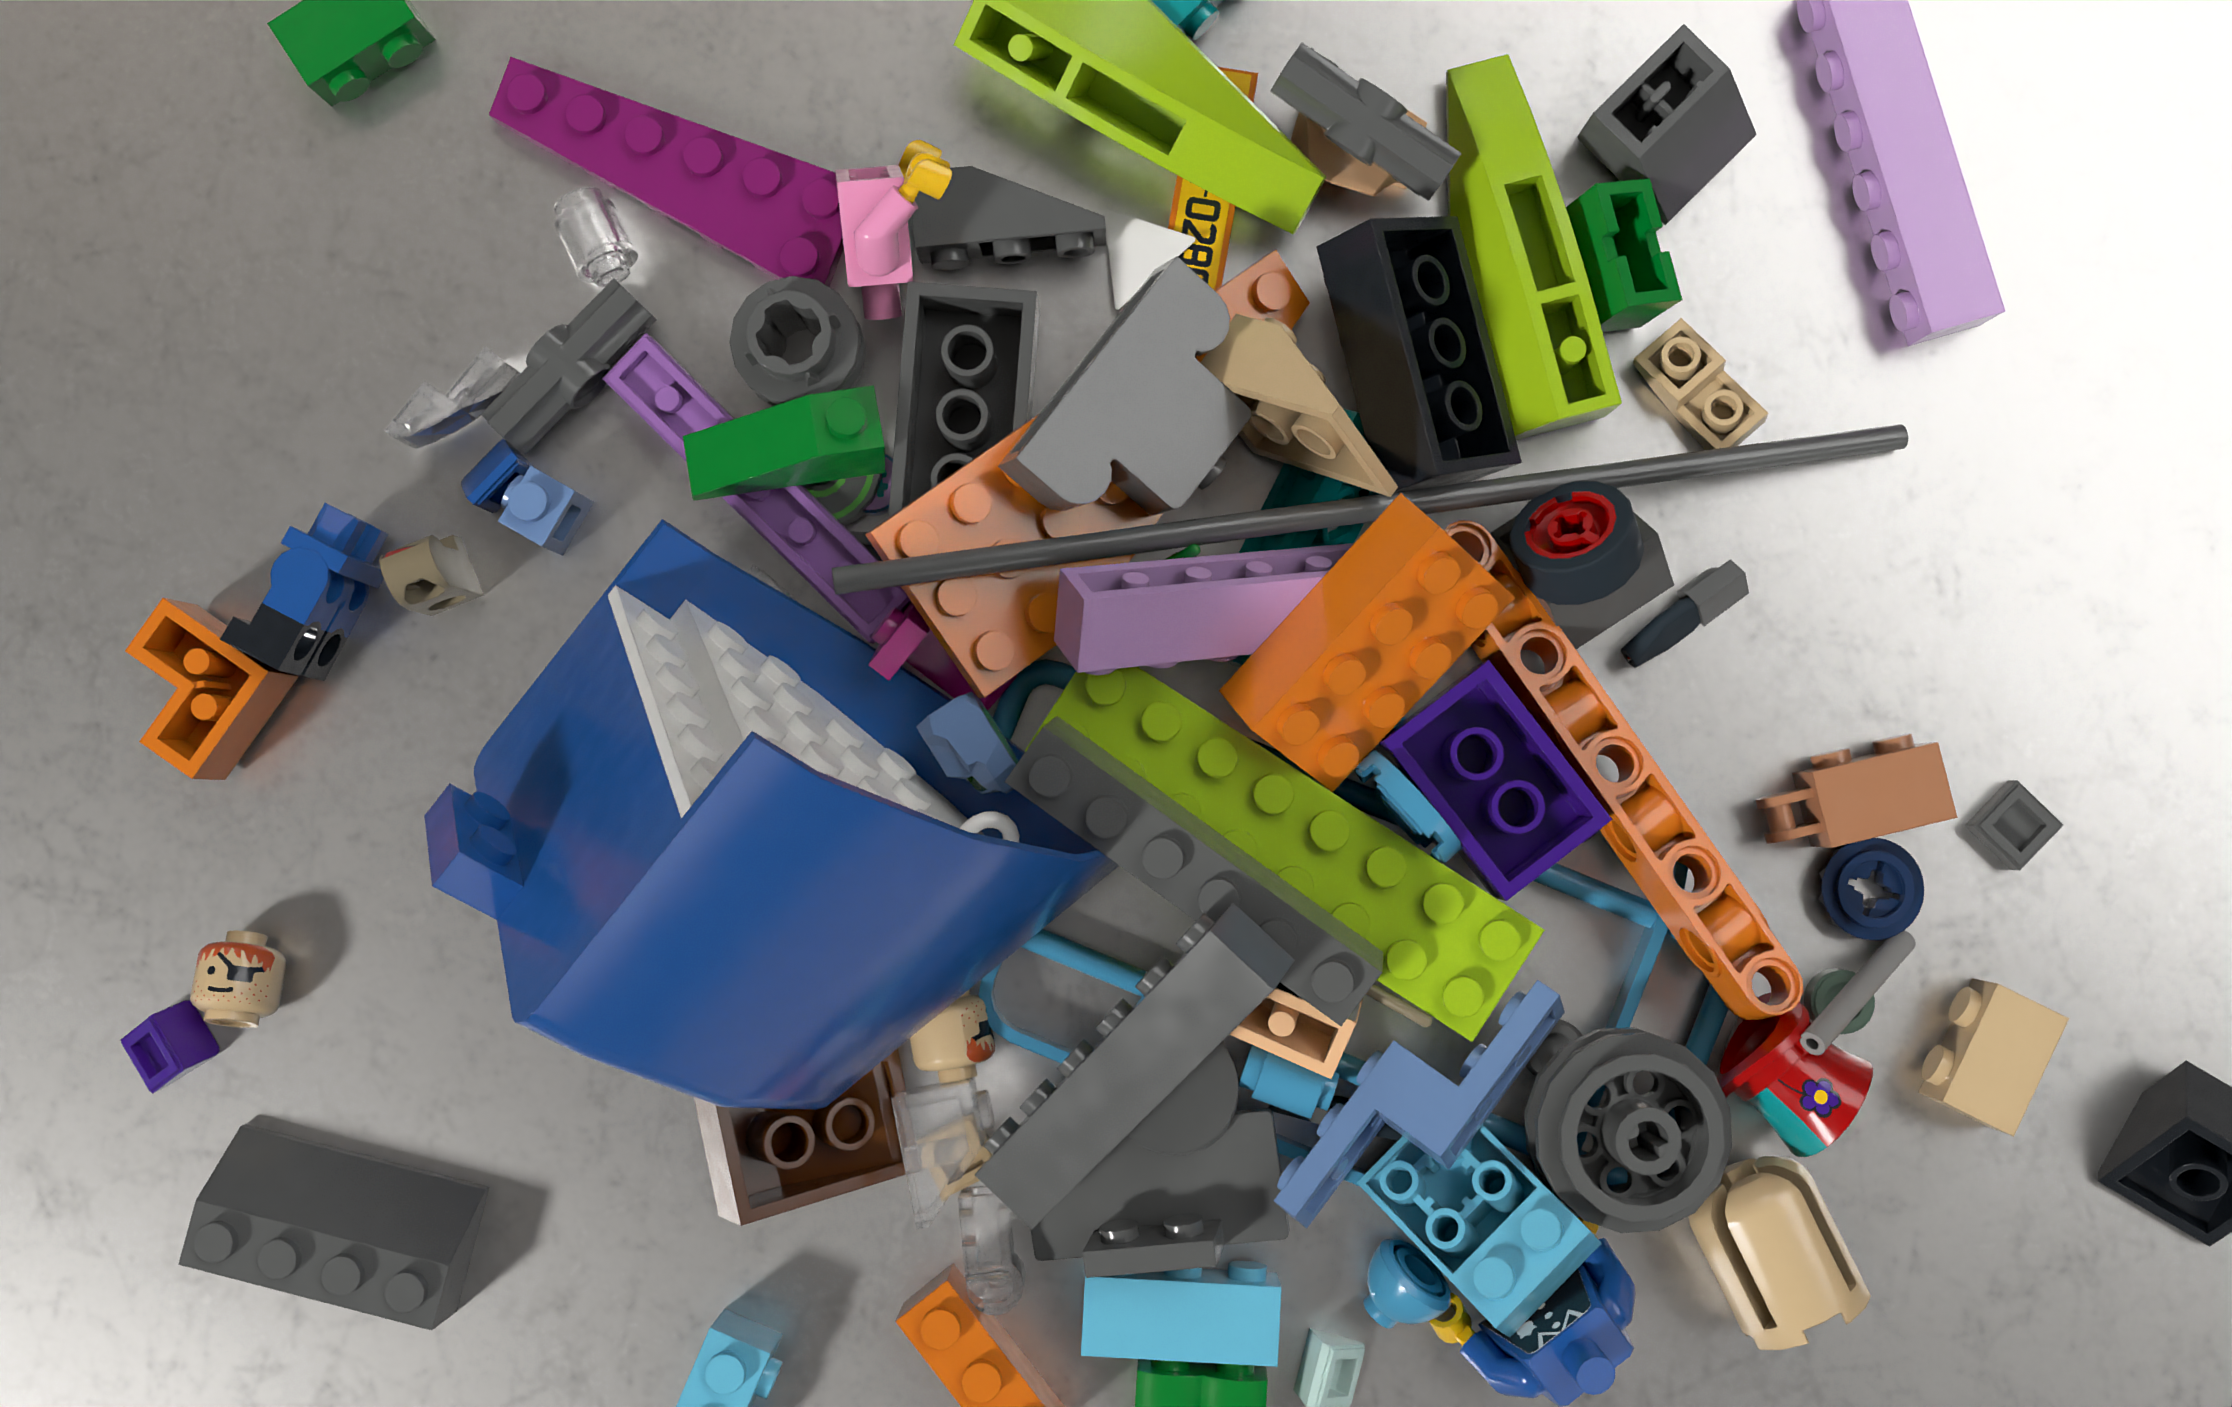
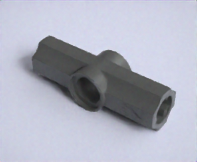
[1270,43,1461,201]
[481,278,657,455]

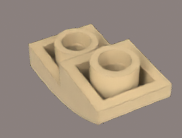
[1633,318,1769,450]

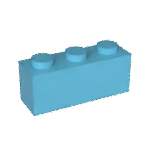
[1081,1261,1282,1367]

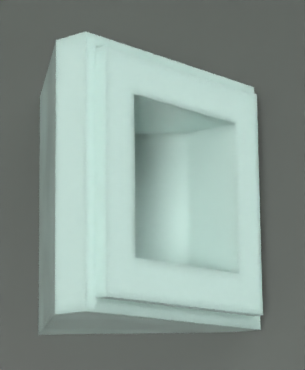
[1293,1328,1365,1407]

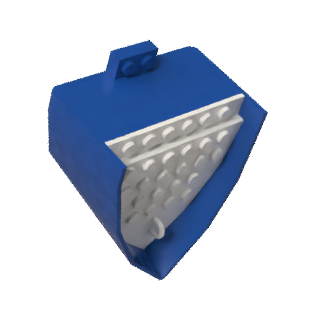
[424,519,1119,1109]

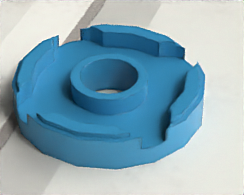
[1355,750,1462,863]

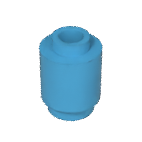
[1239,1044,1340,1119]

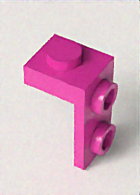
[868,602,1017,710]

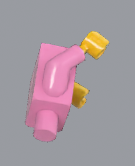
[835,140,952,320]

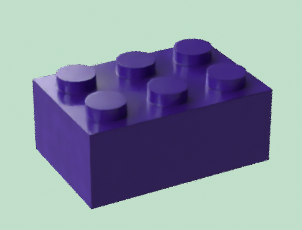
[1376,660,1613,901]

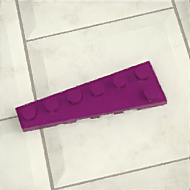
[489,57,844,287]

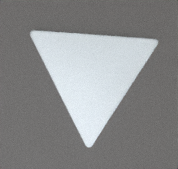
[1104,209,1196,310]

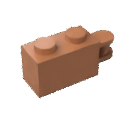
[1755,733,1958,848]

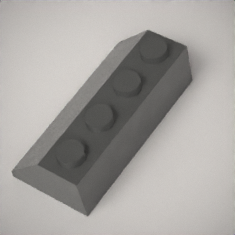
[178,1124,490,1331]

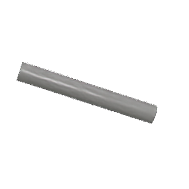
[1800,930,1916,1055]

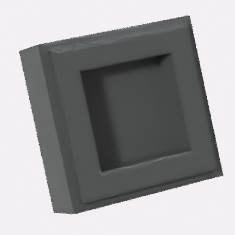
[1965,780,2063,871]

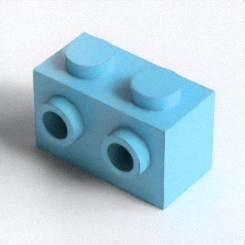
[676,1309,783,1407]

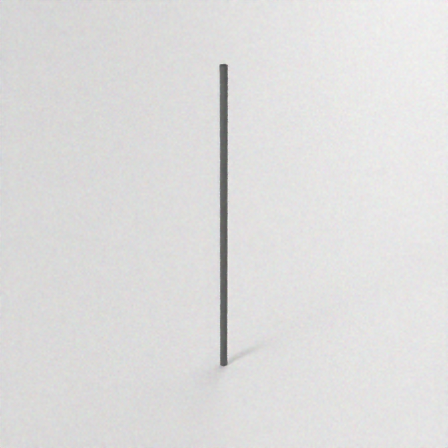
[831,424,1908,595]

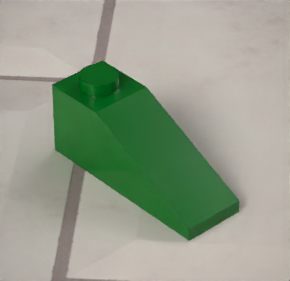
[683,385,885,501]

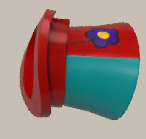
[1717,992,1873,1157]

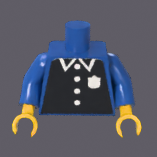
[1429,1216,1636,1407]

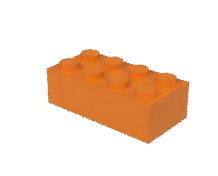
[1219,493,1515,792]

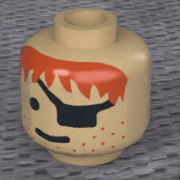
[190,930,287,1028]
[909,989,995,1083]

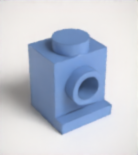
[498,465,594,556]

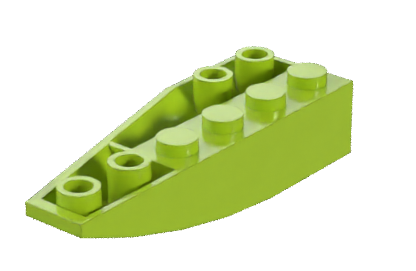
[953,0,1326,234]
[1446,54,1622,440]

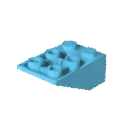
[1357,1124,1602,1337]

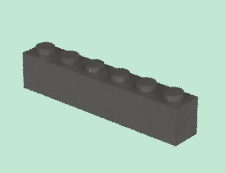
[1005,716,1383,1026]
[975,903,1295,1230]

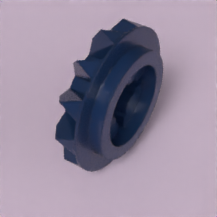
[1818,838,1924,940]

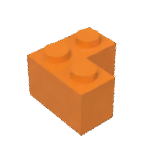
[125,598,299,780]

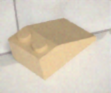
[1200,314,1398,497]

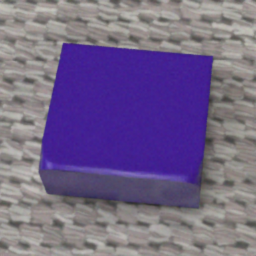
[121,1000,220,1094]

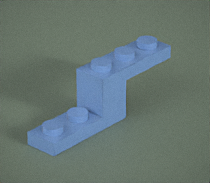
[1274,980,1565,1228]

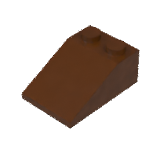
[694,1048,923,1226]

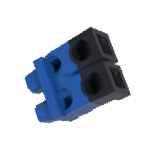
[220,503,389,681]

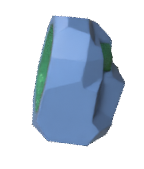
[916,692,1019,794]

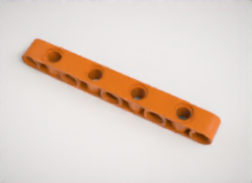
[1444,520,1803,1020]

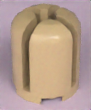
[1688,1156,1871,1350]

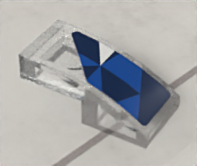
[385,347,521,449]

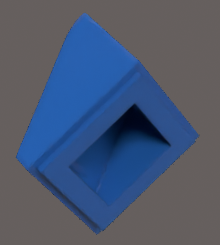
[461,439,535,513]

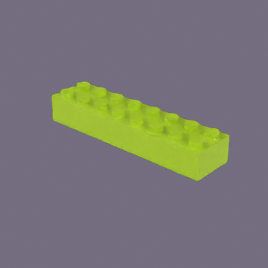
[1025,666,1545,1042]

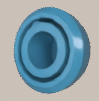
[1363,1239,1451,1329]

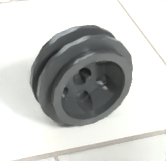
[1524,1027,1732,1233]

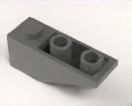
[912,166,1106,270]

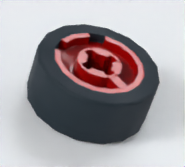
[1509,481,1644,605]

